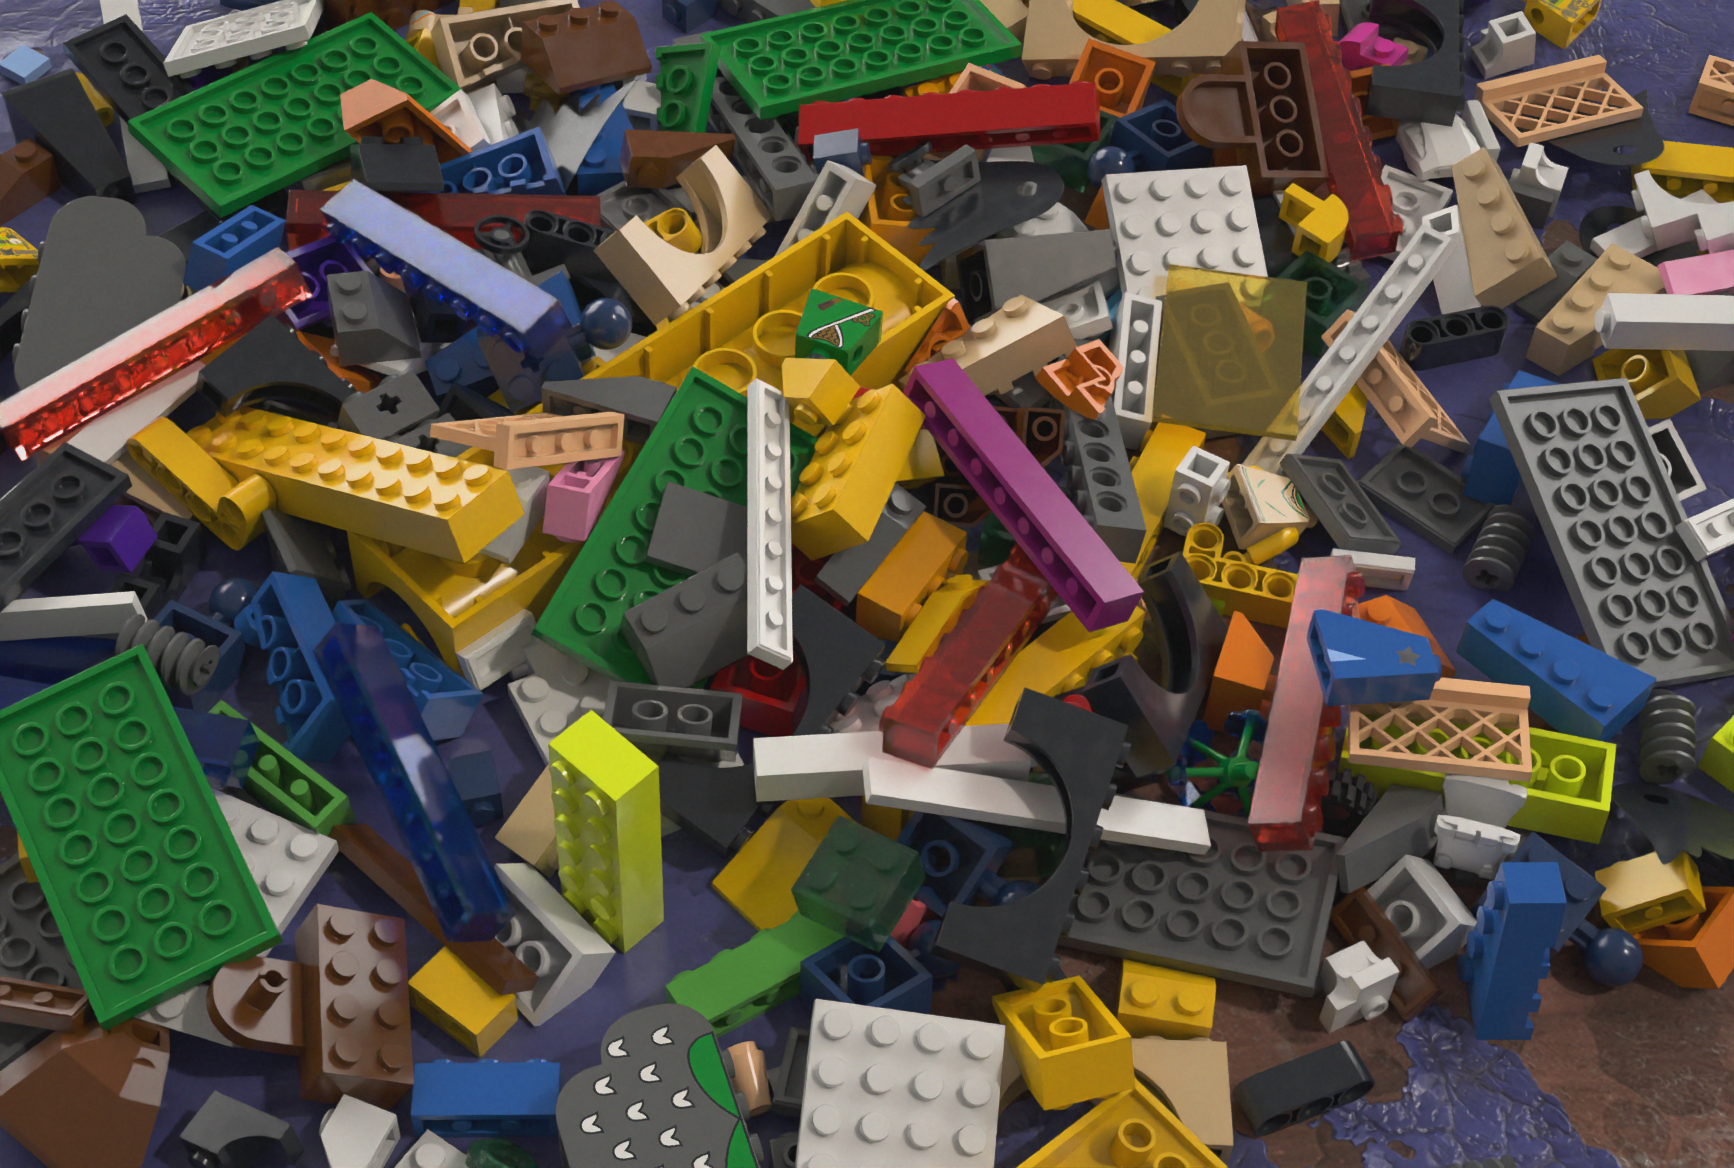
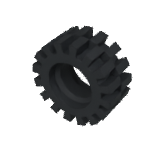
[1292,766,1377,841]

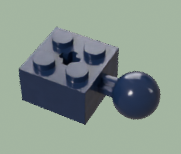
[1088,99,1213,190]
[477,297,632,413]
[154,578,259,724]
[878,811,1040,917]
[1470,832,1643,987]
[800,919,961,1014]

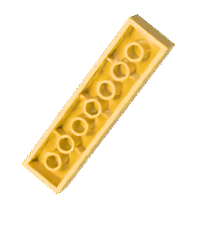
[860,606,1145,849]

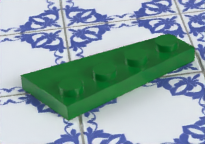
[656,42,721,188]

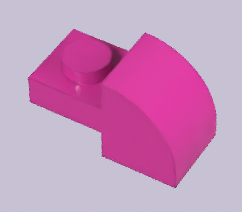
[1328,23,1408,72]

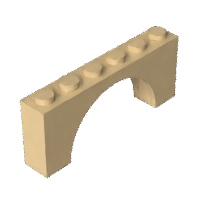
[1022,0,1246,80]
[593,145,773,325]
[998,1035,1234,1166]

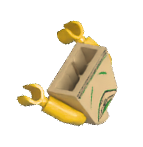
[1222,464,1318,565]

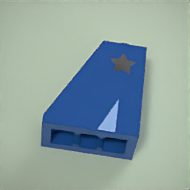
[1306,609,1442,706]

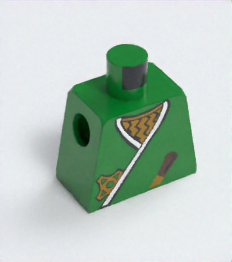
[795,288,883,376]

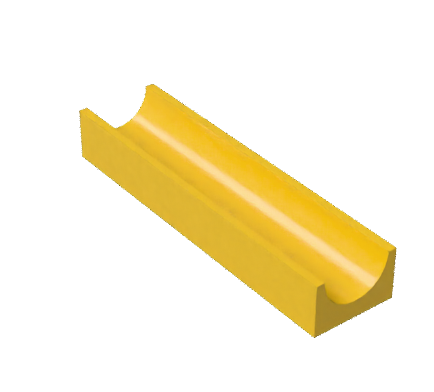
[347,212,955,679]

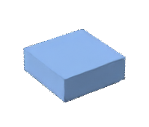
[0,45,52,85]

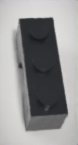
[108,511,208,638]

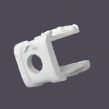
[1433,773,1527,880]

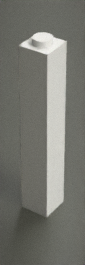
[1594,293,1734,351]
[753,724,1037,802]

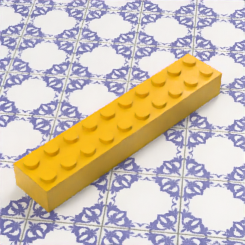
[186,406,525,564]

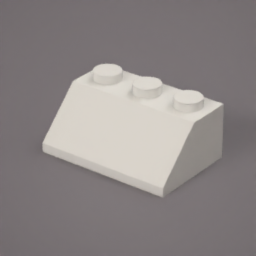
[465,863,616,1026]

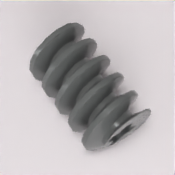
[1462,504,1536,592]
[116,614,220,695]
[1639,689,1696,784]

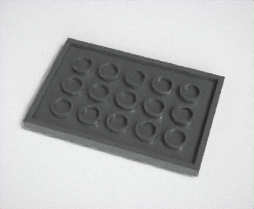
[1057,793,1346,997]

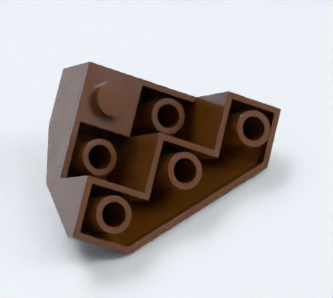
[926,406,1066,528]
[0,1018,170,1168]

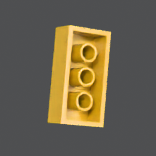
[791,384,926,561]

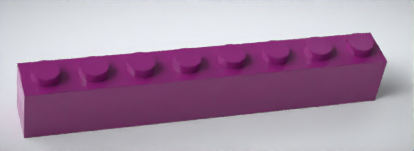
[903,359,1144,632]

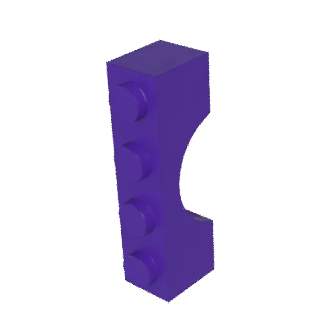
[68,505,158,573]

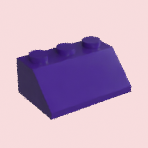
[235,232,373,332]

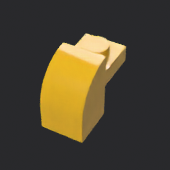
[1278,183,1348,270]

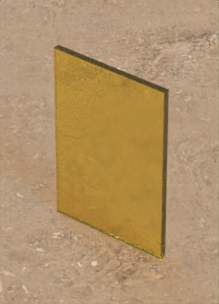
[1152,264,1307,441]

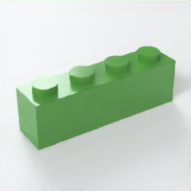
[189,699,357,837]
[665,902,848,1039]

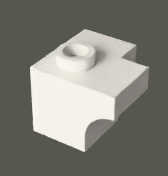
[1471,11,1536,79]
[1510,142,1568,217]
[1319,940,1400,1033]

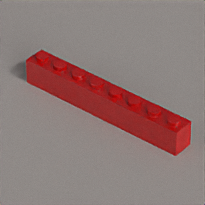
[798,81,1100,162]

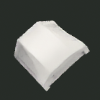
[1396,114,1480,181]

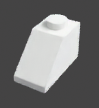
[479,466,550,564]
[319,1094,401,1168]

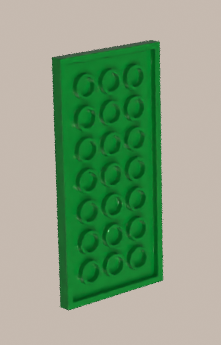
[700,0,1022,120]
[128,12,464,218]
[531,366,818,690]
[0,644,284,1031]

